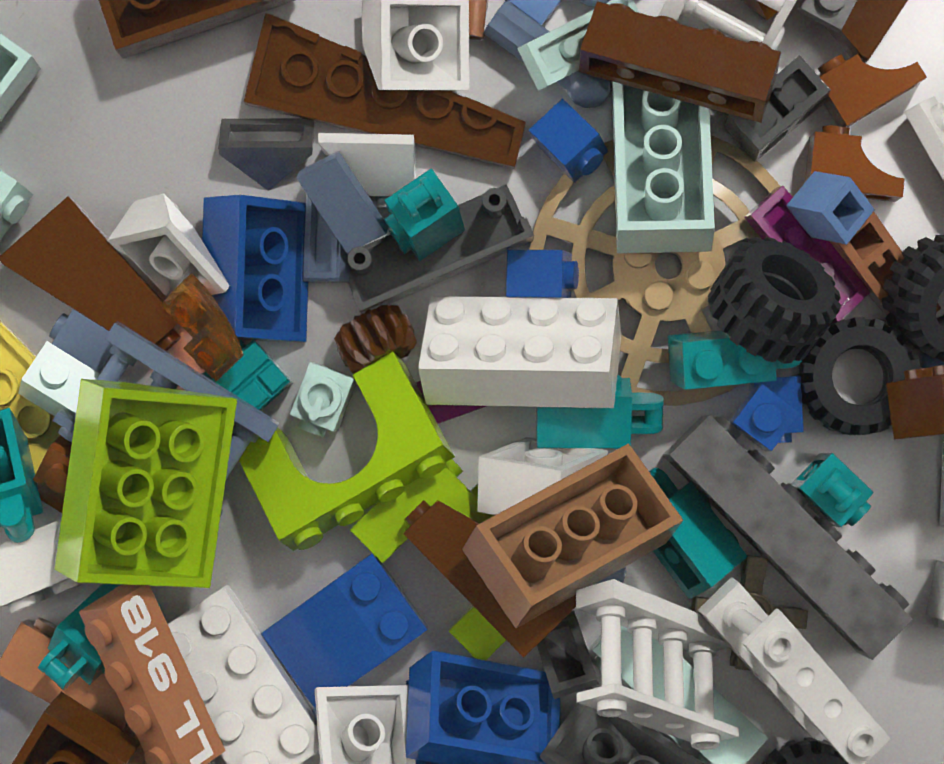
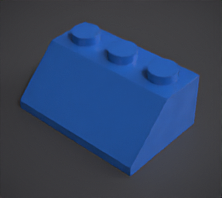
[199,195,308,342]

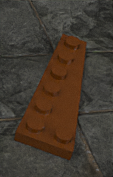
[244,13,526,169]

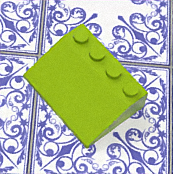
[54,378,237,588]

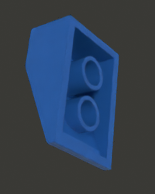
[261,553,428,708]
[406,650,560,764]

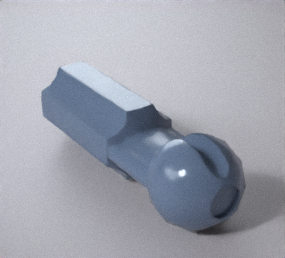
[483,1,612,108]

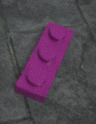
[744,185,871,324]

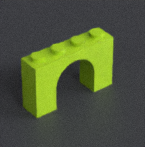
[239,351,455,551]
[350,459,506,660]

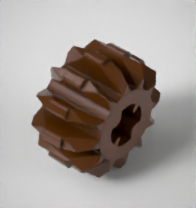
[334,305,417,374]

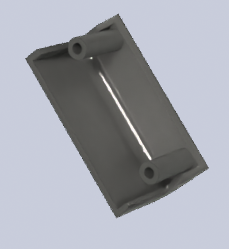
[348,184,534,314]

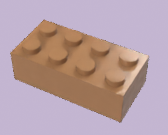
[462,443,683,628]

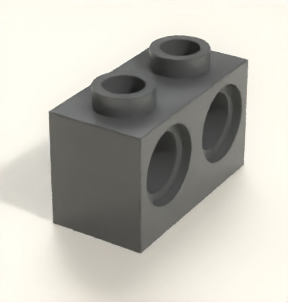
[725,55,831,162]

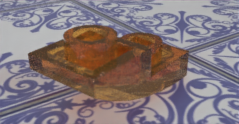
[160,273,243,382]

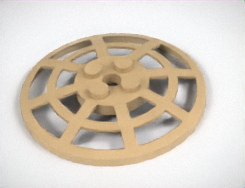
[529,135,780,406]

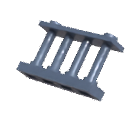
[53,321,279,517]

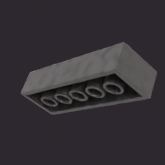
[662,414,913,660]

